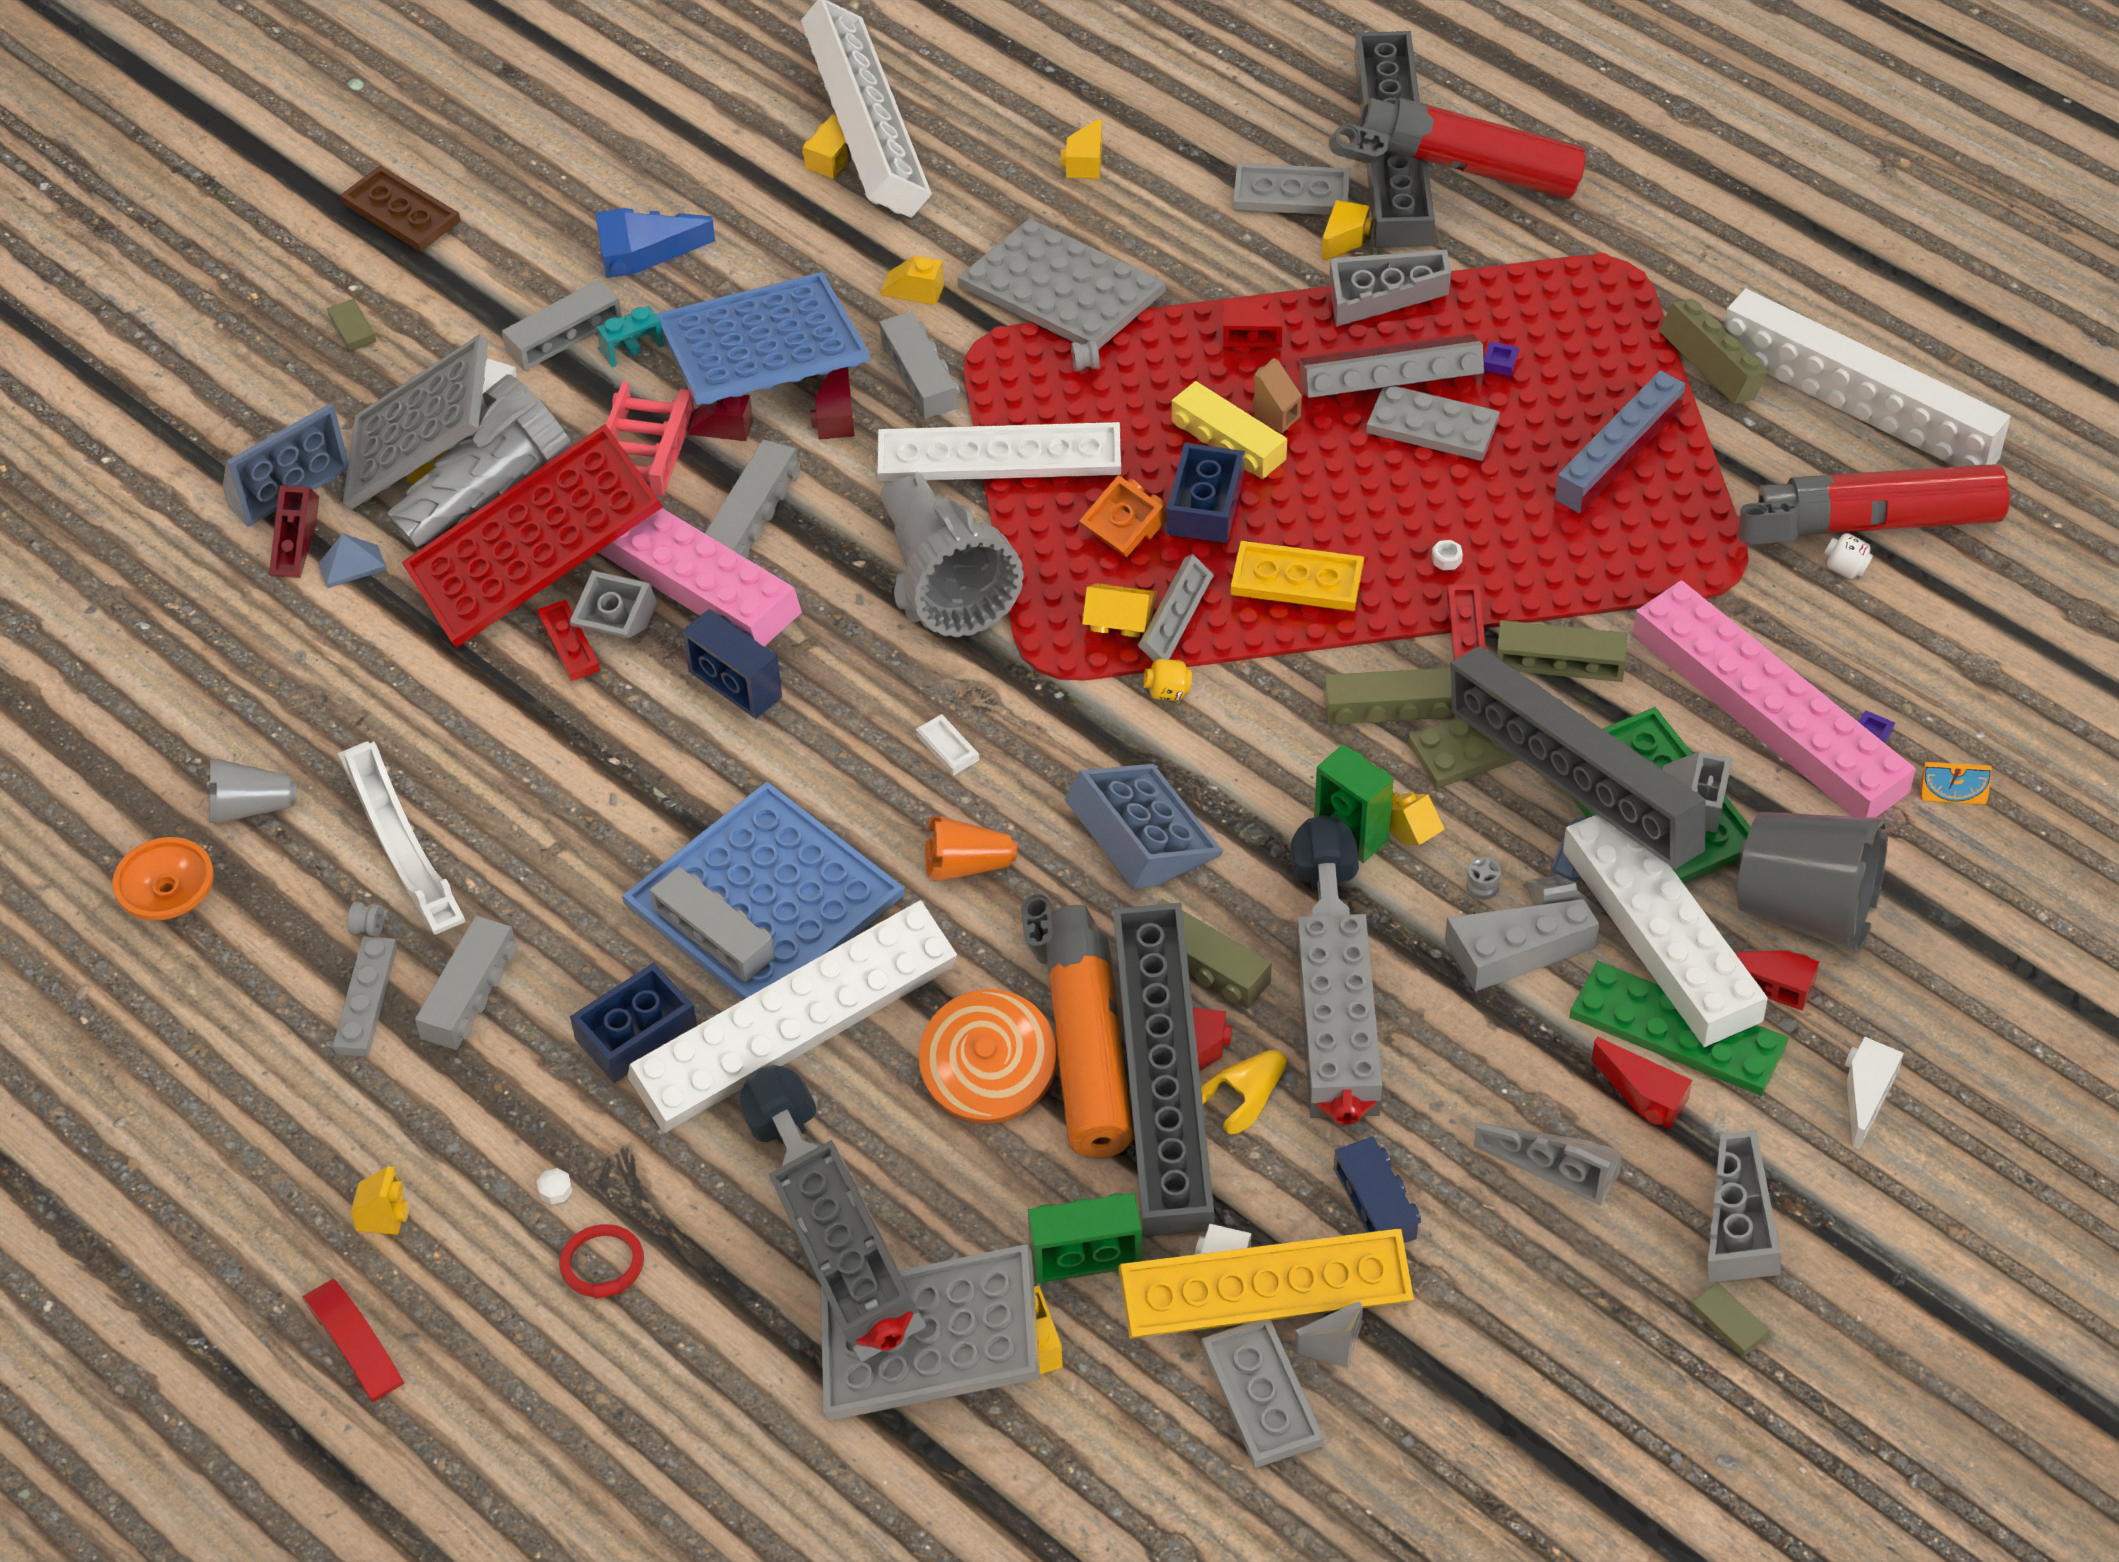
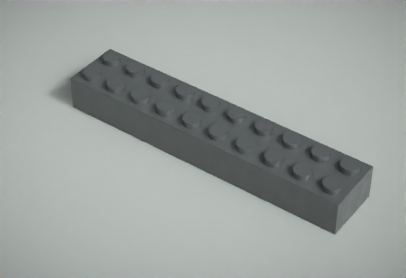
[1354,31,1435,248]
[1450,646,1706,869]
[1113,903,1215,1236]

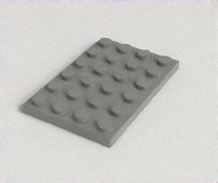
[957,218,1166,349]
[343,334,488,510]
[821,1244,1040,1421]

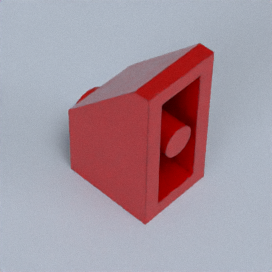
[1223,301,1283,348]
[1193,1008,1232,1072]

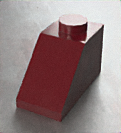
[688,395,753,441]

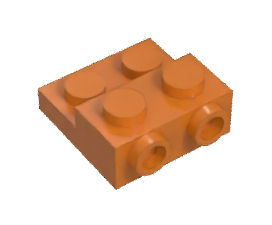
[1079,475,1167,558]

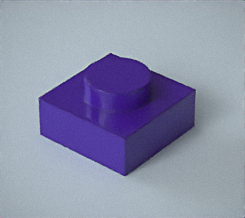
[1483,341,1519,376]
[1858,710,1895,744]

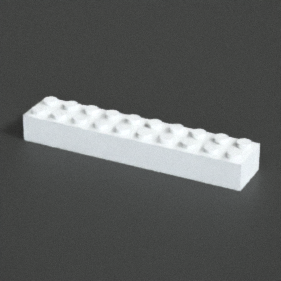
[801,0,932,218]
[1724,289,2011,467]
[628,900,957,1134]

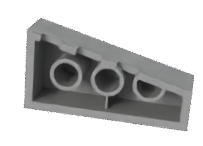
[1708,1130,1781,1283]

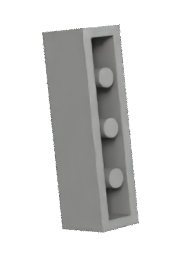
[502,279,622,371]
[879,311,960,419]
[650,866,775,983]
[415,916,517,1050]

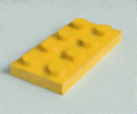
[1231,541,1364,611]

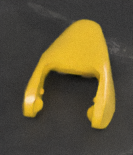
[1201,1049,1288,1134]

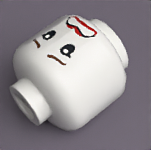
[1824,533,1873,579]

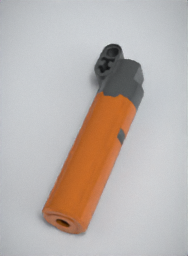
[1021,894,1134,1158]

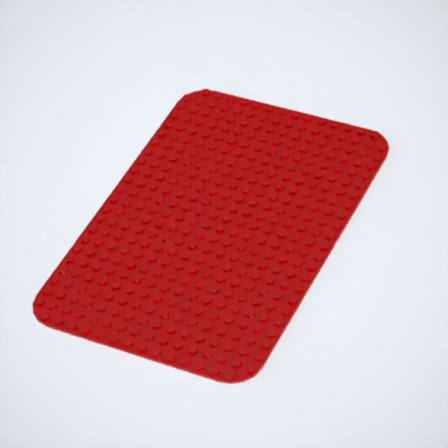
[963,253,1749,681]

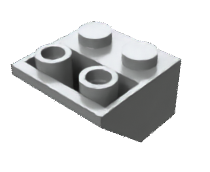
[1662,751,1732,833]

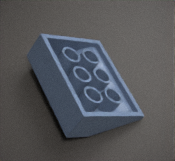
[223,403,348,527]
[1064,764,1223,889]

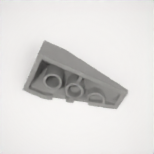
[1474,1123,1622,1206]

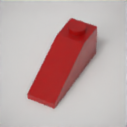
[1734,950,1820,1011]
[1591,1036,1692,1130]

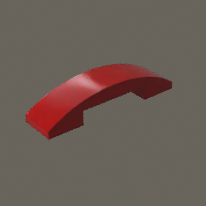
[302,1278,404,1403]

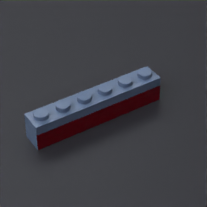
[1555,371,1685,513]

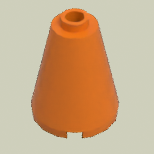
[925,815,1017,882]

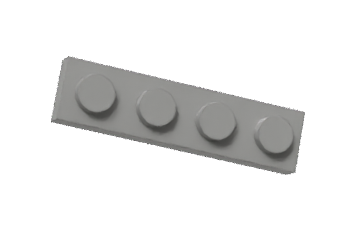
[1138,554,1213,661]
[333,936,398,1057]

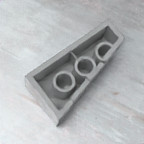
[1329,250,1451,327]
[1445,899,1599,992]

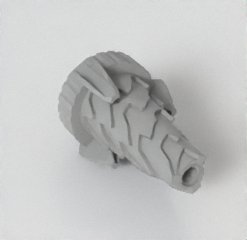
[386,374,573,547]
[880,471,1024,637]

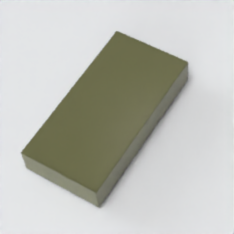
[327,299,376,351]
[1690,1282,1770,1357]

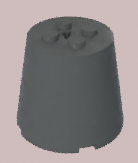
[1735,812,1888,952]

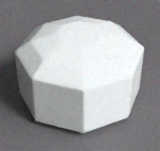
[1432,540,1463,570]
[537,1168,572,1205]

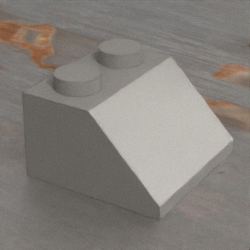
[570,570,658,638]

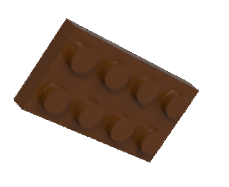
[340,165,461,252]

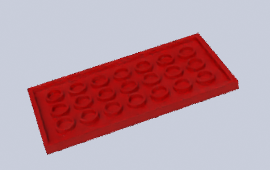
[402,424,663,648]

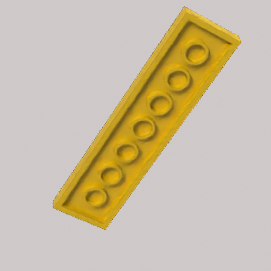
[1118,1229,1414,1339]

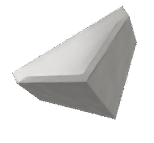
[1526,875,1604,914]
[1294,1301,1363,1368]

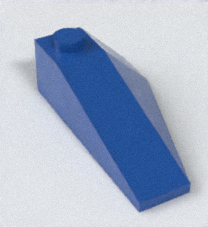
[595,208,715,278]

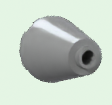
[209,759,297,824]

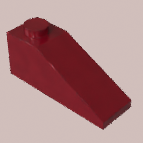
[810,367,855,440]
[269,485,320,578]

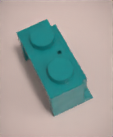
[597,306,664,367]

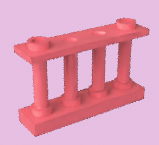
[606,381,694,497]

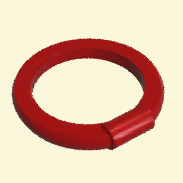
[559,1224,644,1299]

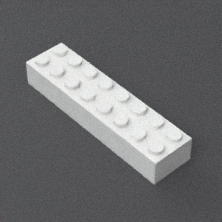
[1563,815,1768,1047]

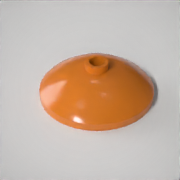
[112,837,214,920]

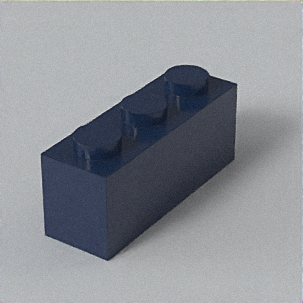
[1333,1136,1421,1243]

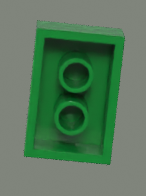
[1314,744,1394,863]
[1027,1193,1142,1284]

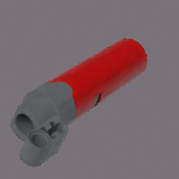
[1329,97,1586,199]
[1739,464,2010,544]

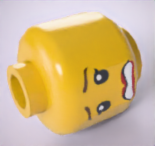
[1143,659,1192,701]

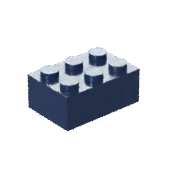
[1167,443,1245,543]
[682,609,782,719]
[570,963,697,1083]

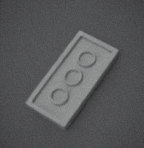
[1233,163,1350,215]
[1366,386,1500,461]
[1201,1320,1324,1469]

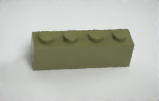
[1659,299,1769,404]
[1497,620,1628,682]
[1324,668,1455,725]
[1156,898,1272,1009]

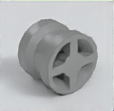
[1071,339,1099,372]
[1466,857,1501,900]
[347,901,384,937]

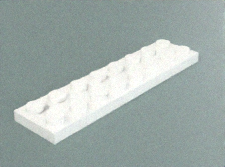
[877,422,1121,482]

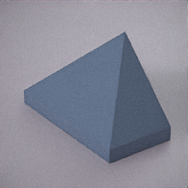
[318,533,387,588]

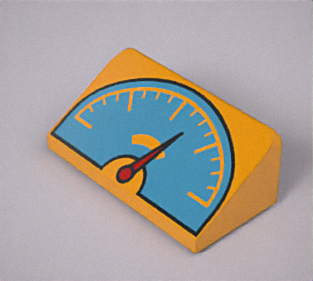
[1920,762,1992,805]

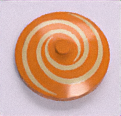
[919,989,1057,1124]

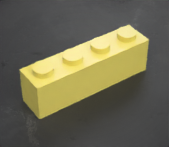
[1172,381,1287,479]

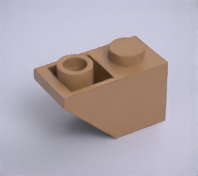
[1253,358,1302,433]

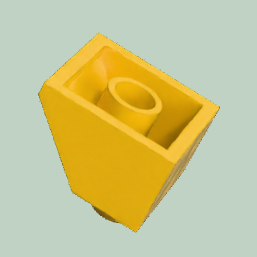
[1082,583,1157,637]

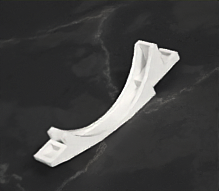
[338,741,465,935]

